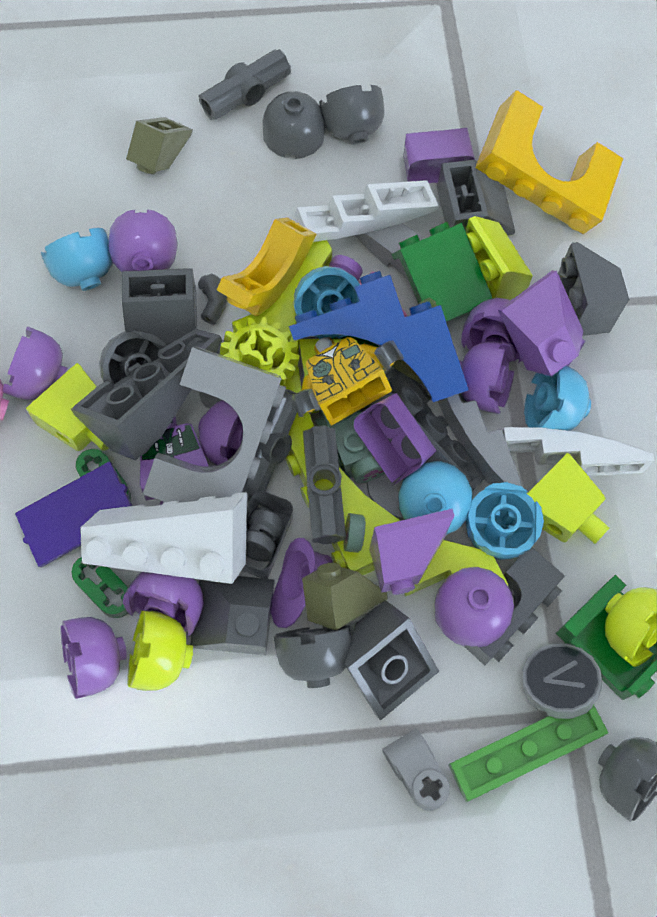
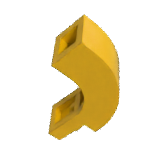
[217,217,317,316]

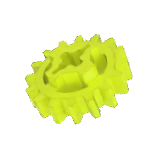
[219,317,300,386]

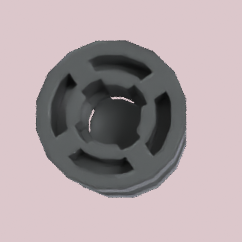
[246,509,285,562]

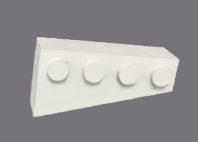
[81,492,247,584]

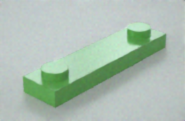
[448,704,609,802]

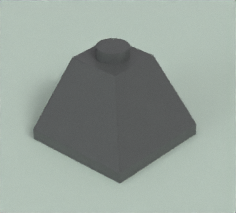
[190,576,275,655]
[344,600,439,720]

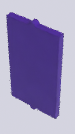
[15,461,132,567]

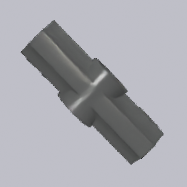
[198,49,291,120]
[242,389,297,497]
[303,426,346,545]

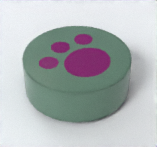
[350,455,385,483]
[343,513,365,553]

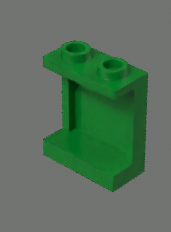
[392,222,493,322]
[555,574,657,701]

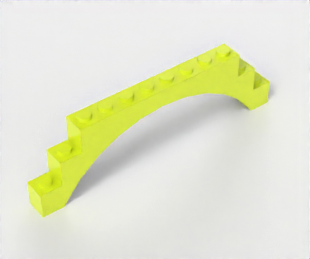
[232,240,508,597]

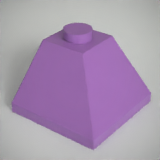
[498,270,583,376]
[369,509,454,595]

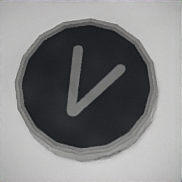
[523,644,602,719]

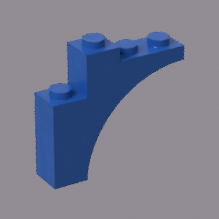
[289,271,469,402]

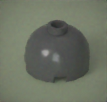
[319,85,385,145]
[262,91,326,159]
[99,330,167,385]
[274,625,352,688]
[598,737,657,822]

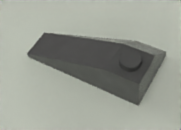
[71,329,222,461]
[360,368,485,491]

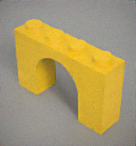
[475,90,624,234]

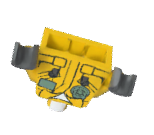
[291,337,404,426]

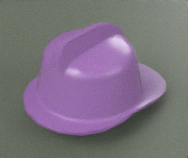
[271,538,332,628]

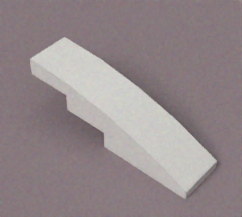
[294,181,439,242]
[502,427,655,476]

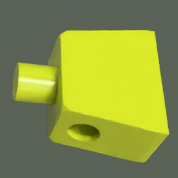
[26,363,109,451]
[527,453,610,544]

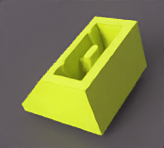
[465,216,533,300]

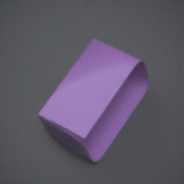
[403,128,475,183]
[354,393,436,484]

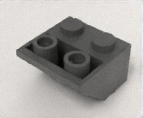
[437,160,515,235]
[558,242,629,336]
[122,268,197,345]

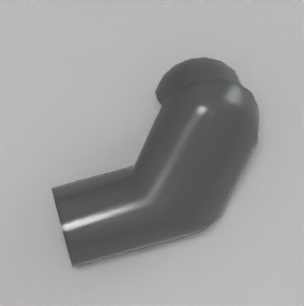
[198,274,228,325]

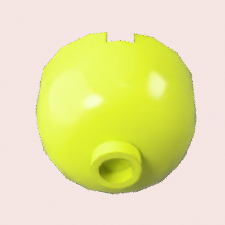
[605,587,657,667]
[127,611,193,691]

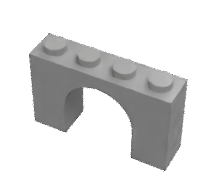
[143,346,286,503]

